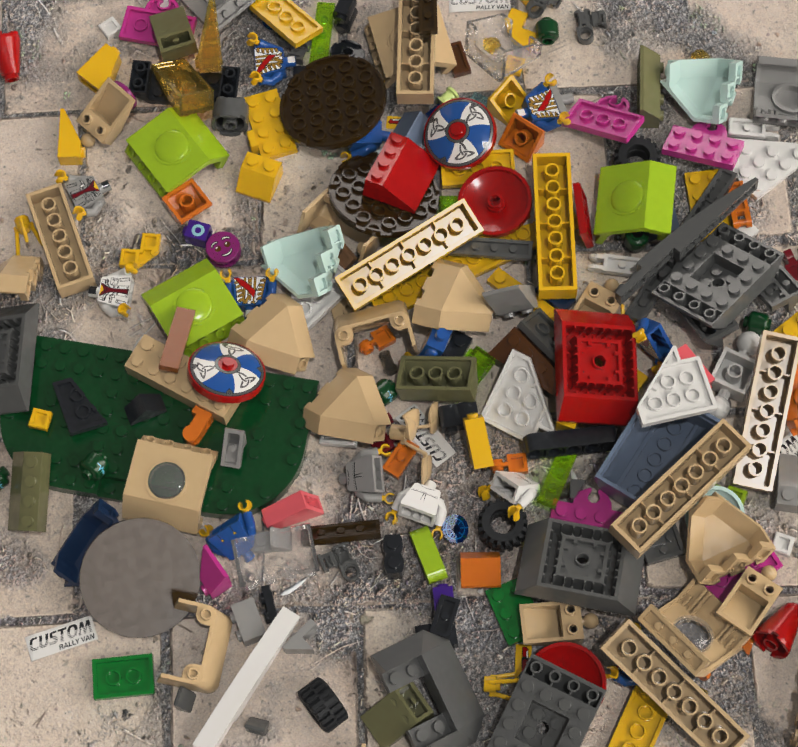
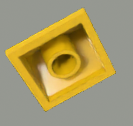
[487,74,527,126]

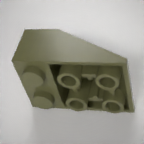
[149,6,198,63]
[360,682,434,747]

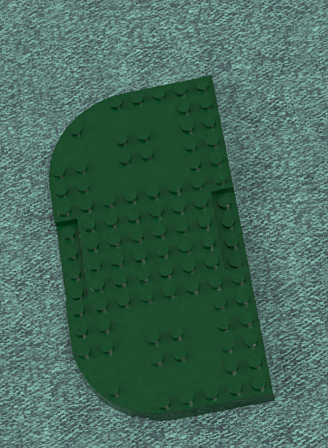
[0,335,320,519]

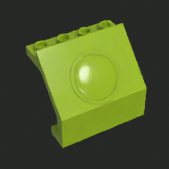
[125,104,230,197]
[593,160,677,244]
[141,258,245,357]

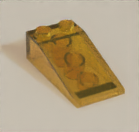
[195,0,223,73]
[151,58,214,117]

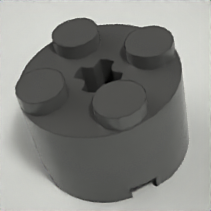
[212,96,249,137]

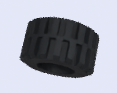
[613,135,661,165]
[478,498,528,552]
[298,677,348,733]

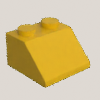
[236,151,284,203]

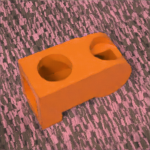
[182,405,214,446]

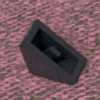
[124,394,167,426]

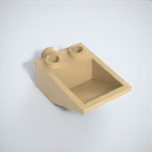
[76,77,136,148]
[573,279,621,314]
[716,565,783,637]
[519,601,599,646]

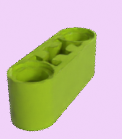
[409,526,448,585]

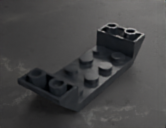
[129,60,241,108]

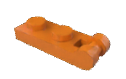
[728,181,752,229]

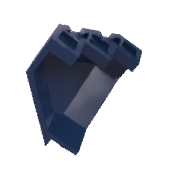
[51,498,119,587]

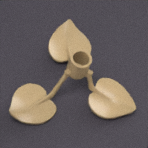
[389,401,440,485]

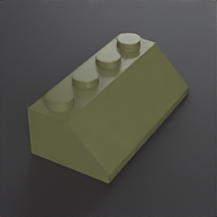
[637,45,664,128]
[395,356,478,402]
[8,451,51,532]

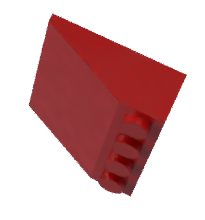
[363,132,440,214]

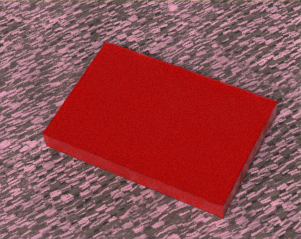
[573,182,594,249]

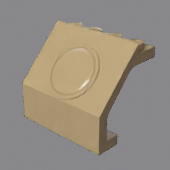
[364,4,457,89]

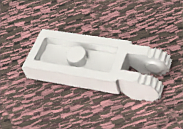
[727,117,780,141]
[587,253,641,277]

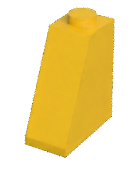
[76,43,122,94]
[462,412,494,469]

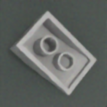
[482,284,539,319]
[773,453,798,514]

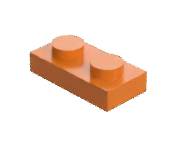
[383,440,419,480]

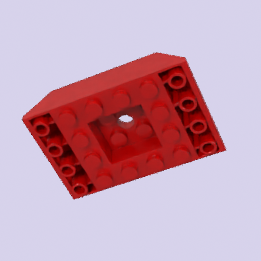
[554,309,638,426]

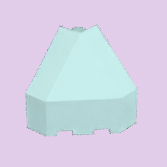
[660,58,743,124]
[260,224,345,299]

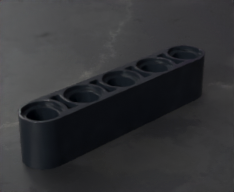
[523,425,618,459]

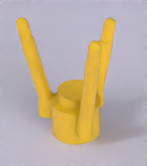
[13,215,43,256]
[484,672,519,700]

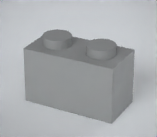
[229,597,266,647]

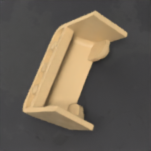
[297,188,383,263]
[333,300,419,368]
[157,598,232,694]

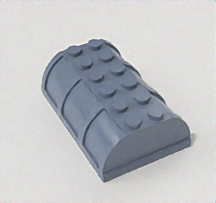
[594,412,720,508]

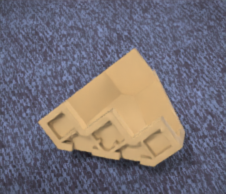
[0,255,45,301]
[412,259,494,332]
[227,294,315,375]
[303,368,391,444]
[685,492,776,585]

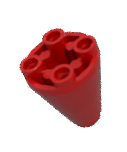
[0,31,21,83]

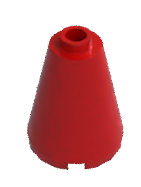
[753,602,798,659]

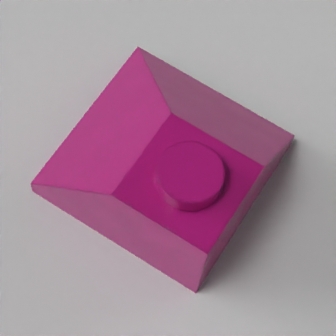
[200,544,232,599]

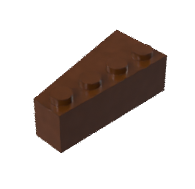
[488,327,556,396]

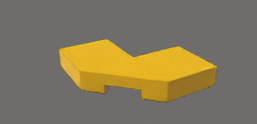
[505,8,537,51]
[119,233,162,269]

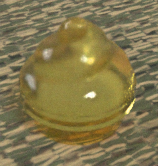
[483,37,501,55]
[691,49,710,59]

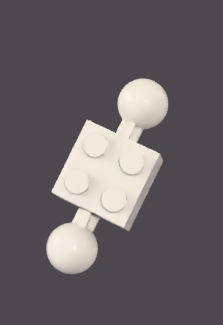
[710,331,760,420]

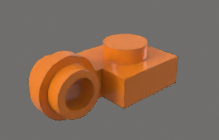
[359,325,396,355]
[490,453,528,474]

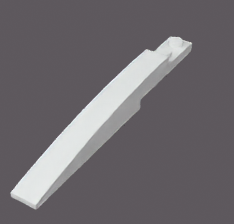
[192,606,300,747]

